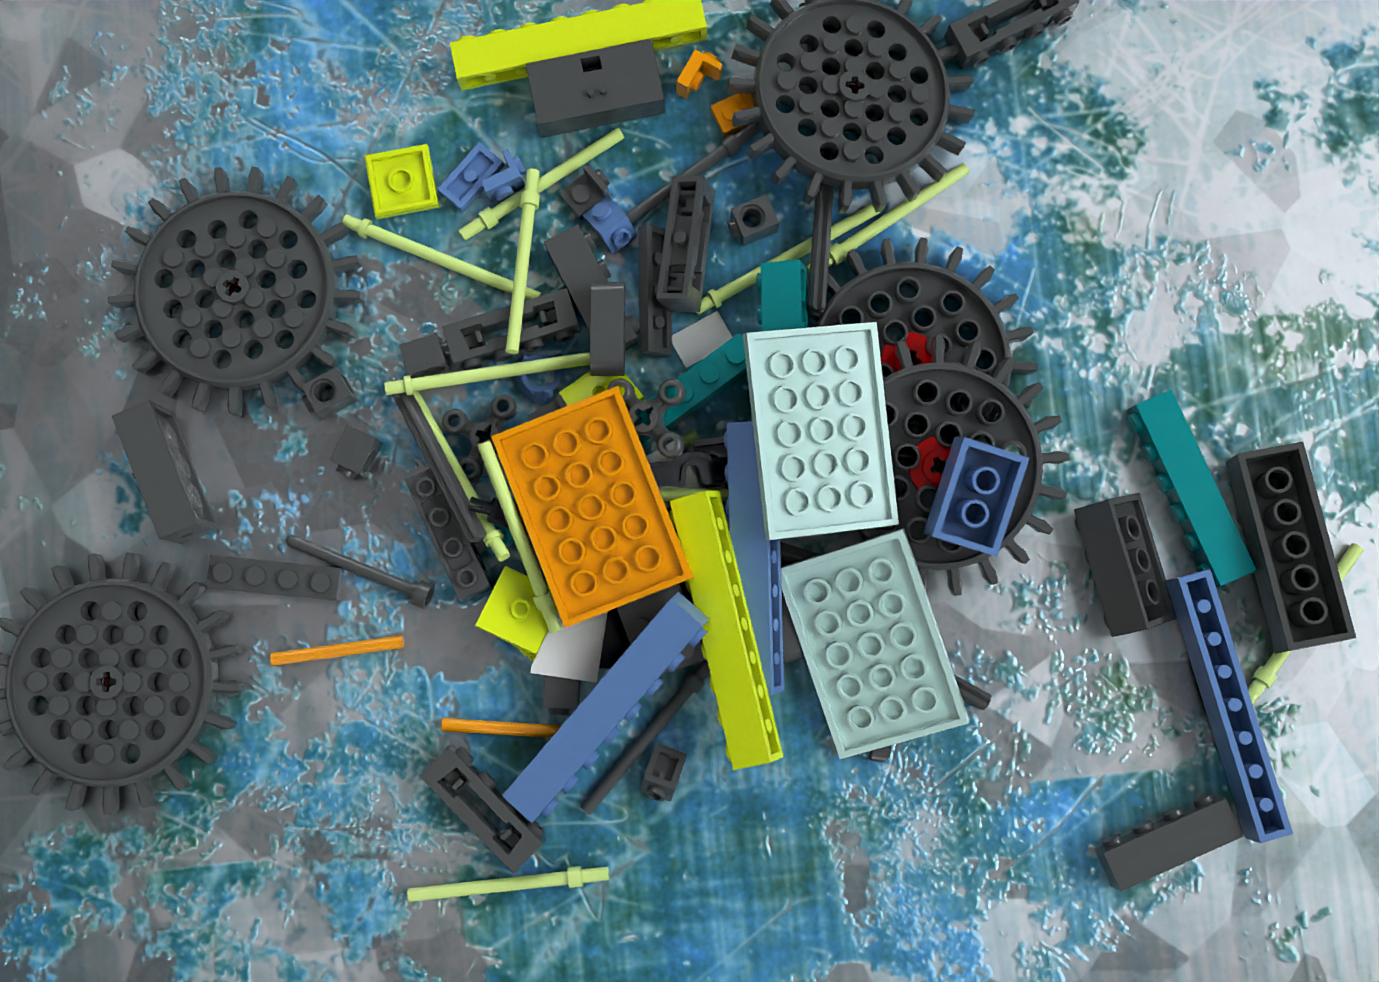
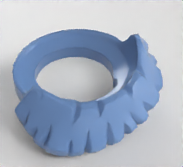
[513,354,562,404]

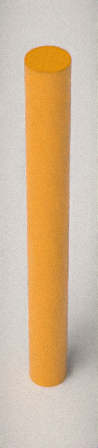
[270,635,404,666]
[441,718,562,738]

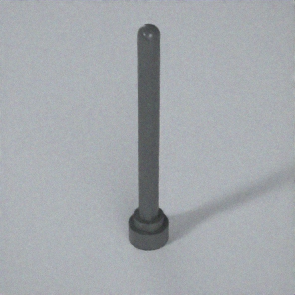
[286,535,435,609]

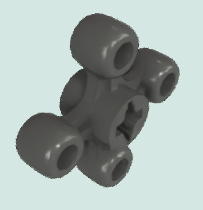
[607,378,686,459]
[442,394,518,484]

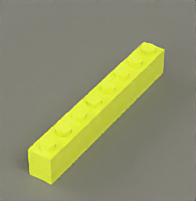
[450,0,707,91]
[670,490,783,770]

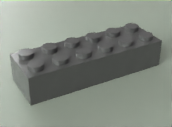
[1226,441,1357,654]

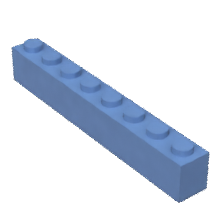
[724,421,784,695]
[1165,569,1293,843]
[502,592,709,823]

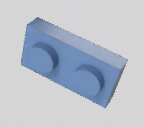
[437,142,505,212]

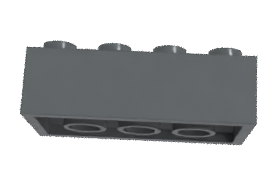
[1074,493,1177,637]

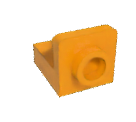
[676,49,723,99]
[710,94,757,137]

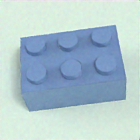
[924,436,1029,557]

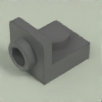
[560,164,610,220]
[640,743,687,801]

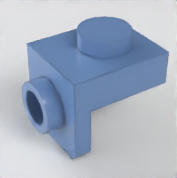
[481,149,526,202]
[582,196,637,254]

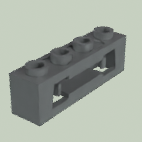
[944,0,1080,69]
[656,175,715,312]
[442,288,581,370]
[405,468,494,602]
[419,745,546,873]

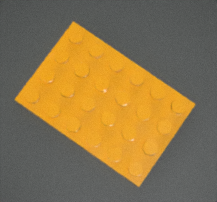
[491,386,694,628]

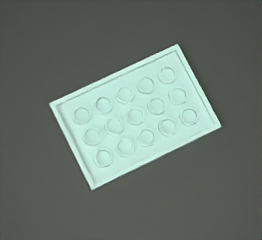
[743,322,899,540]
[781,528,969,759]

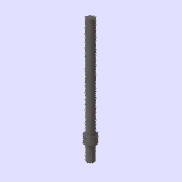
[626,123,760,224]
[580,659,710,815]

